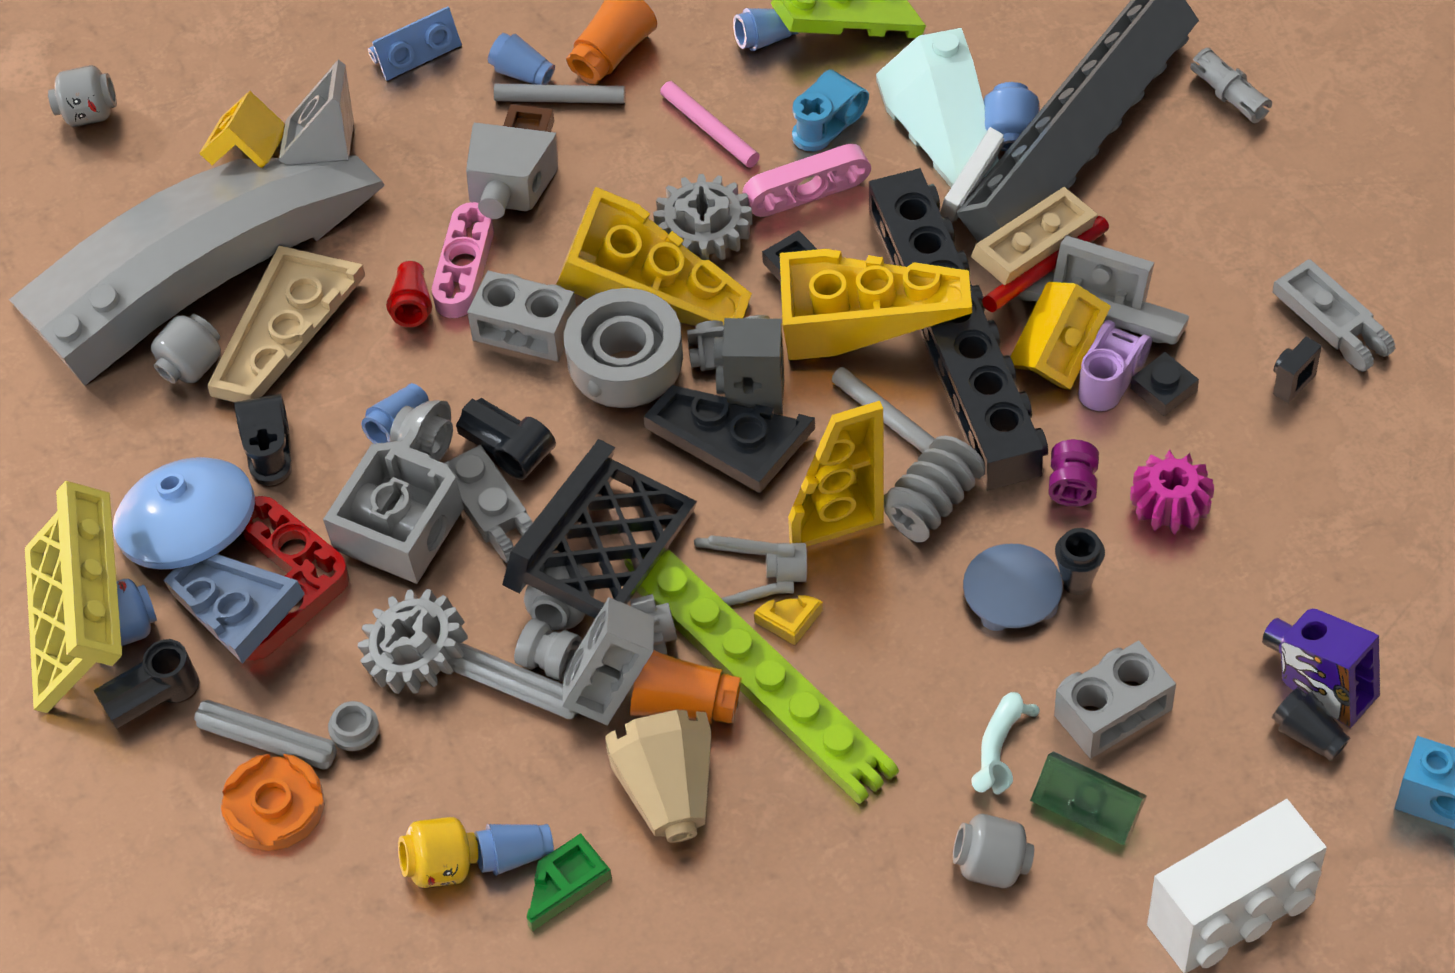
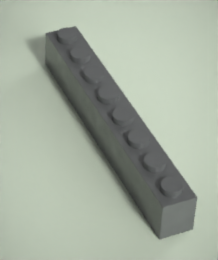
[956,0,1199,242]

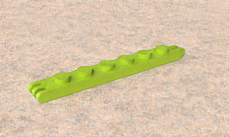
[624,550,899,804]

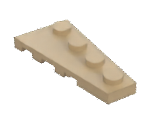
[207,246,365,402]

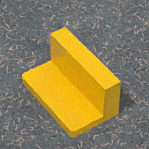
[199,91,285,168]
[1010,282,1111,389]

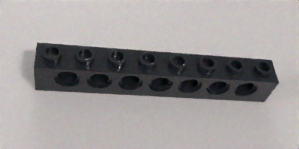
[869,168,1048,491]

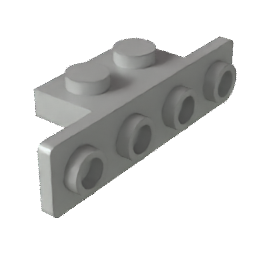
[1001,235,1189,344]

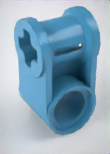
[792,69,869,152]

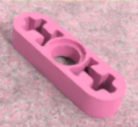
[742,144,871,217]
[432,202,494,318]

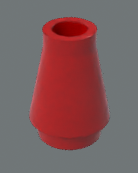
[386,261,432,327]

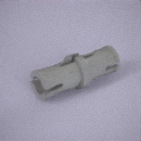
[1190,48,1272,123]

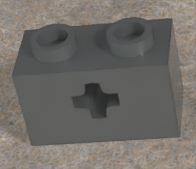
[714,318,785,414]

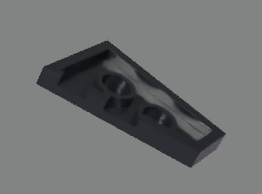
[644,385,815,493]

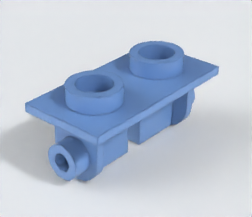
[368,6,462,81]

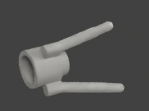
[694,535,807,606]

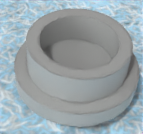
[328,701,379,751]

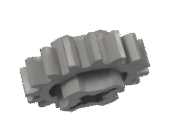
[653,174,752,260]
[358,589,468,694]

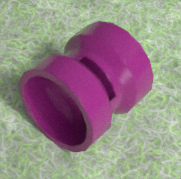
[1048,439,1099,507]

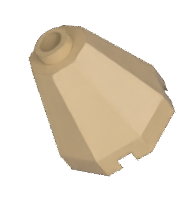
[605,710,711,843]

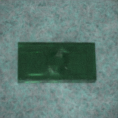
[1030,751,1147,846]

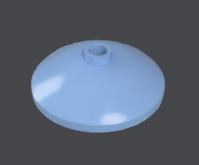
[113,457,255,569]

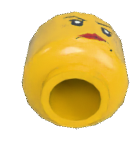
[398,817,478,888]

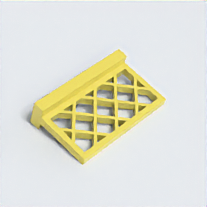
[25,481,122,713]

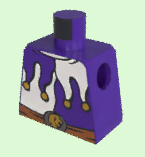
[1262,608,1380,728]

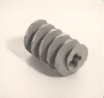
[884,435,986,542]

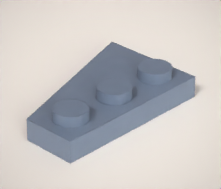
[164,554,305,664]

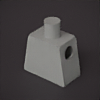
[466,122,558,219]

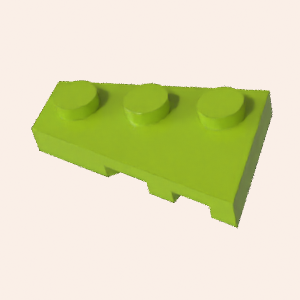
[771,0,926,38]

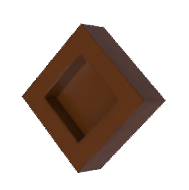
[503,104,554,132]

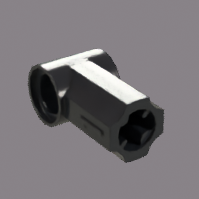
[456,398,556,480]
[93,639,199,729]

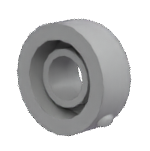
[564,288,683,408]

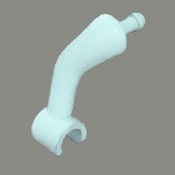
[972,692,1040,795]

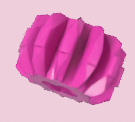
[1130,450,1214,535]

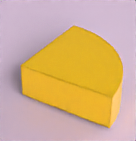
[754,595,823,645]

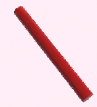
[982,216,1109,312]

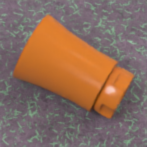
[566,0,658,85]
[630,650,742,724]

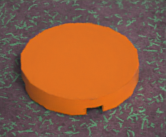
[221,754,325,851]

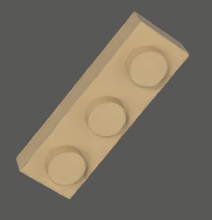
[971,187,1098,285]

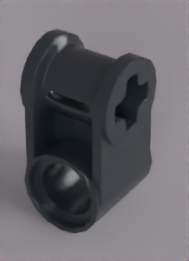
[234,393,292,486]

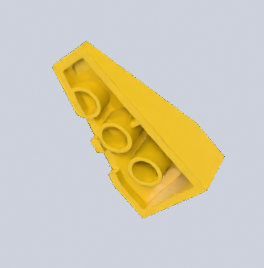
[556,187,752,326]
[780,249,972,360]
[788,400,884,547]

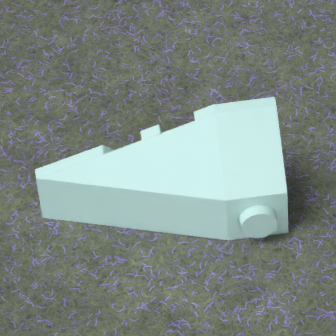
[876,28,999,187]

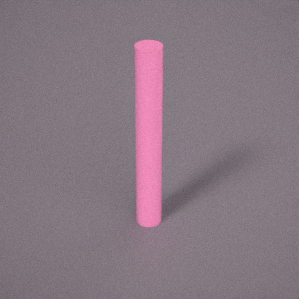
[660,81,760,168]

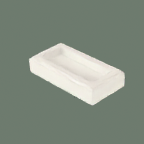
[940,127,1004,223]

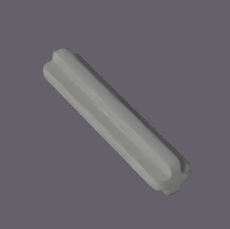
[449,642,578,719]
[194,700,337,769]

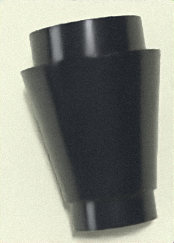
[1055,528,1105,595]
[1272,687,1351,761]

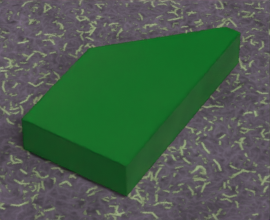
[526,833,612,931]

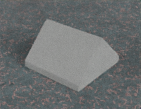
[279,59,354,165]

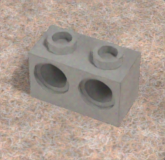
[467,270,576,362]
[562,597,654,725]
[1054,640,1176,759]

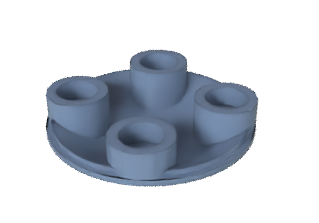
[963,544,1062,631]

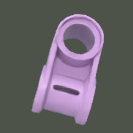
[1078,320,1152,411]

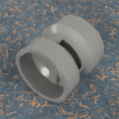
[514,618,582,682]

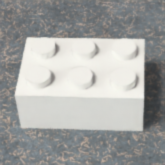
[1147,799,1327,973]

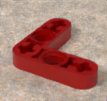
[242,496,349,661]

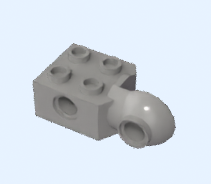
[323,400,464,584]

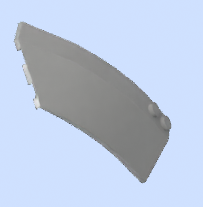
[9,156,385,386]

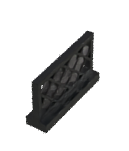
[502,439,697,619]

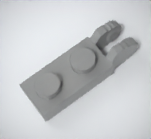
[1272,259,1396,372]
[445,445,533,563]

